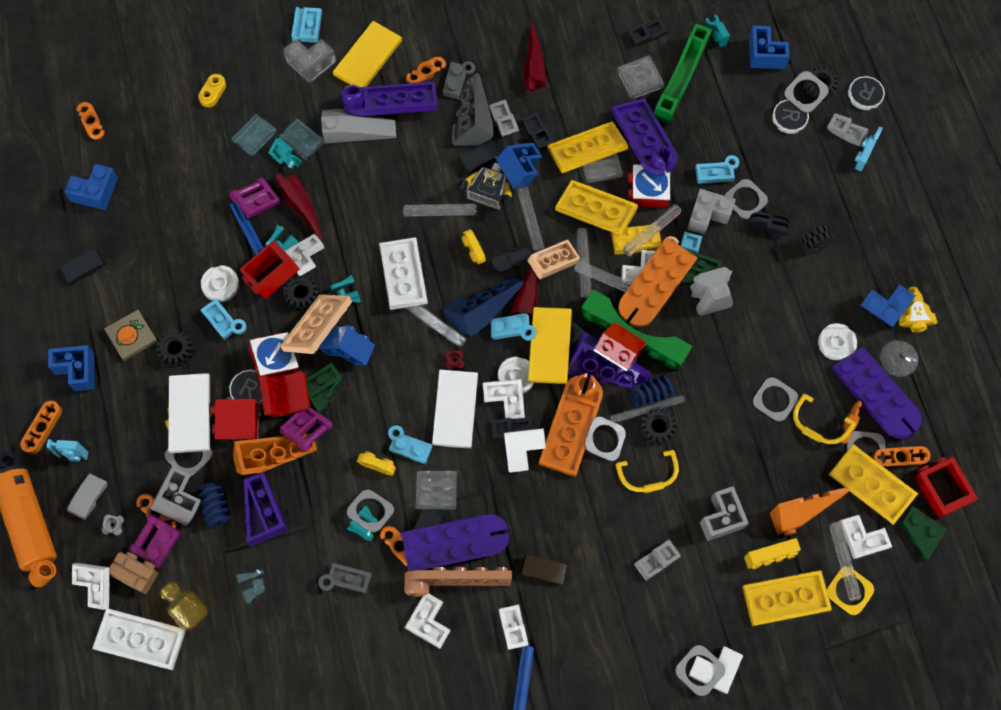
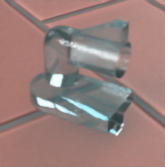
[236,569,265,604]

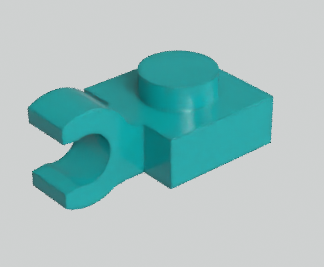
[705,15,730,47]
[268,138,302,168]

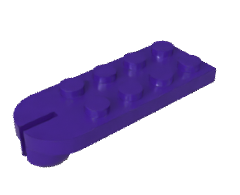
[342,82,438,116]
[611,98,678,175]
[832,347,922,440]
[401,514,509,571]

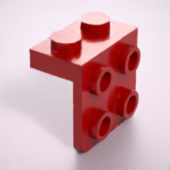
[259,371,310,418]

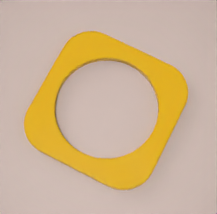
[827,567,874,615]

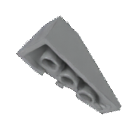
[321,109,397,144]

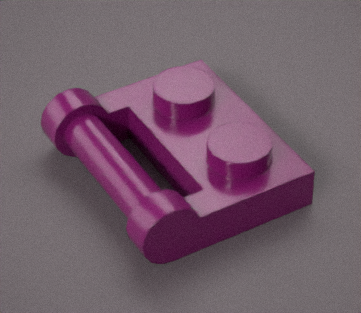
[230,177,280,219]
[280,408,333,452]
[129,514,181,568]

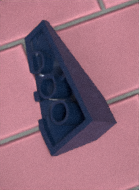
[443,278,523,336]

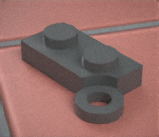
[442,61,475,99]
[318,563,372,594]

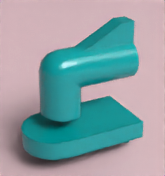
[265,225,299,251]
[330,275,361,303]
[347,506,378,541]

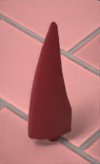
[523,23,546,92]
[275,173,322,241]
[511,267,539,321]

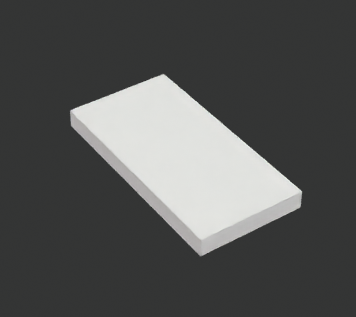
[379,237,428,310]
[432,370,478,449]
[168,373,210,453]
[92,609,186,670]

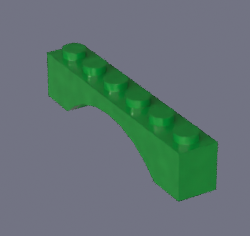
[654,23,712,125]
[580,289,692,371]

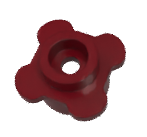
[445,350,464,370]

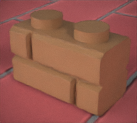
[109,551,158,595]

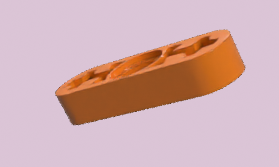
[20,401,62,455]
[872,446,931,467]

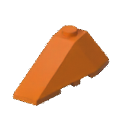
[233,433,317,475]
[770,487,850,537]

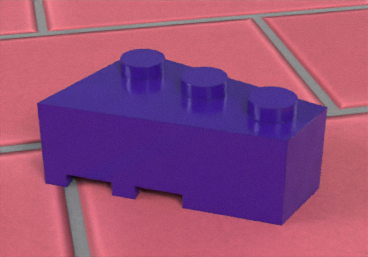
[244,472,288,547]

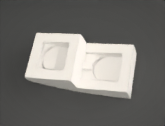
[499,605,528,650]

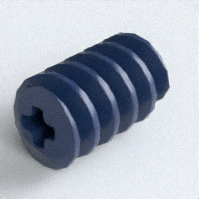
[631,375,674,409]
[196,483,231,528]

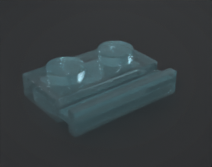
[232,114,277,156]
[279,118,324,160]

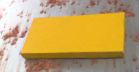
[333,21,402,87]
[547,121,628,173]
[555,180,638,236]
[528,307,572,384]
[828,444,918,525]
[742,570,832,626]

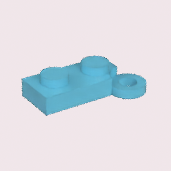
[854,126,883,171]
[695,155,739,184]
[201,299,247,340]
[491,313,537,341]
[388,426,433,464]

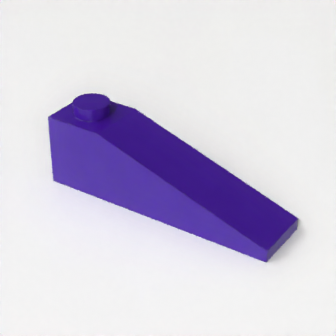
[568,332,651,388]

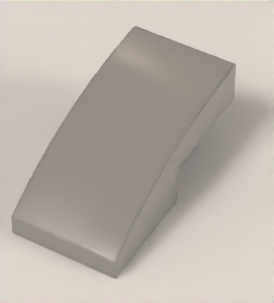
[489,100,519,137]
[827,113,868,147]
[67,474,107,520]
[634,540,681,581]

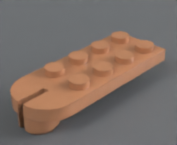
[404,567,512,596]

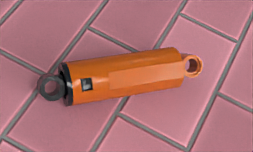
[0,451,57,587]

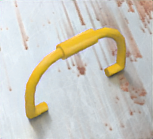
[793,394,856,444]
[616,450,679,493]

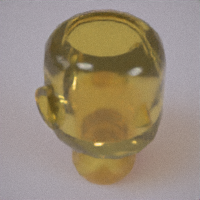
[160,581,208,631]

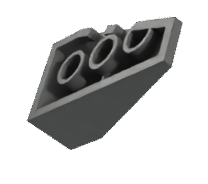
[452,73,493,145]

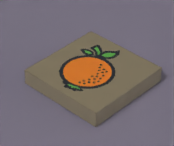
[104,310,158,361]

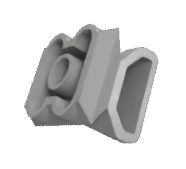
[690,267,733,316]

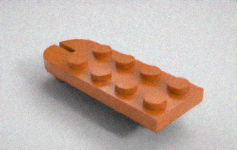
[618,237,697,328]
[538,373,603,477]

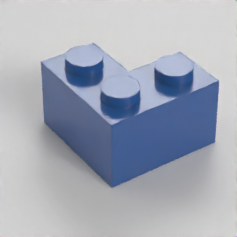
[749,26,790,69]
[496,143,542,189]
[64,164,118,210]
[860,285,916,327]
[318,325,375,365]
[48,345,94,391]

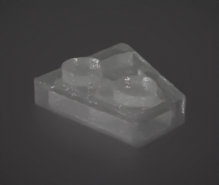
[583,153,623,183]

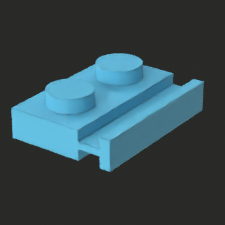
[291,7,322,43]
[47,439,88,462]

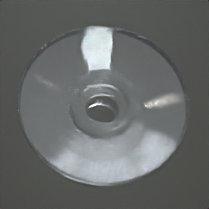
[880,340,918,377]

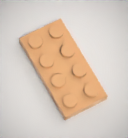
[281,295,352,354]

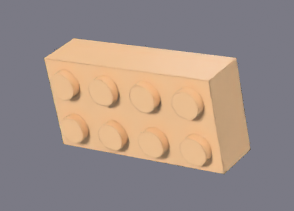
[527,240,580,279]

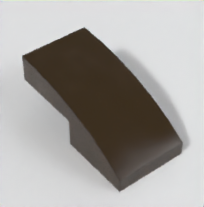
[520,555,567,585]

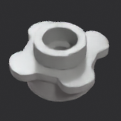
[102,515,124,535]

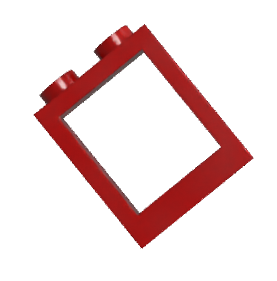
[240,240,300,299]
[913,457,978,519]

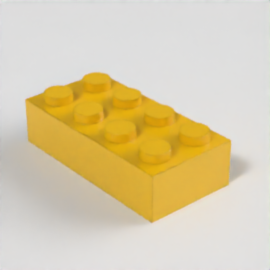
[611,224,661,255]
[744,538,801,570]

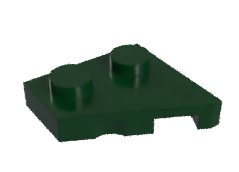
[680,249,722,283]
[306,362,343,414]
[901,506,947,561]

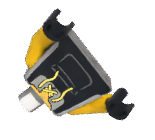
[455,163,512,210]

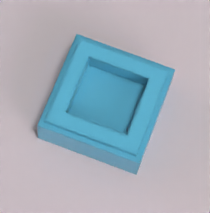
[680,231,702,253]

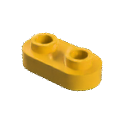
[198,74,226,107]
[461,229,486,265]
[357,451,396,476]

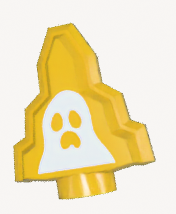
[899,287,937,332]

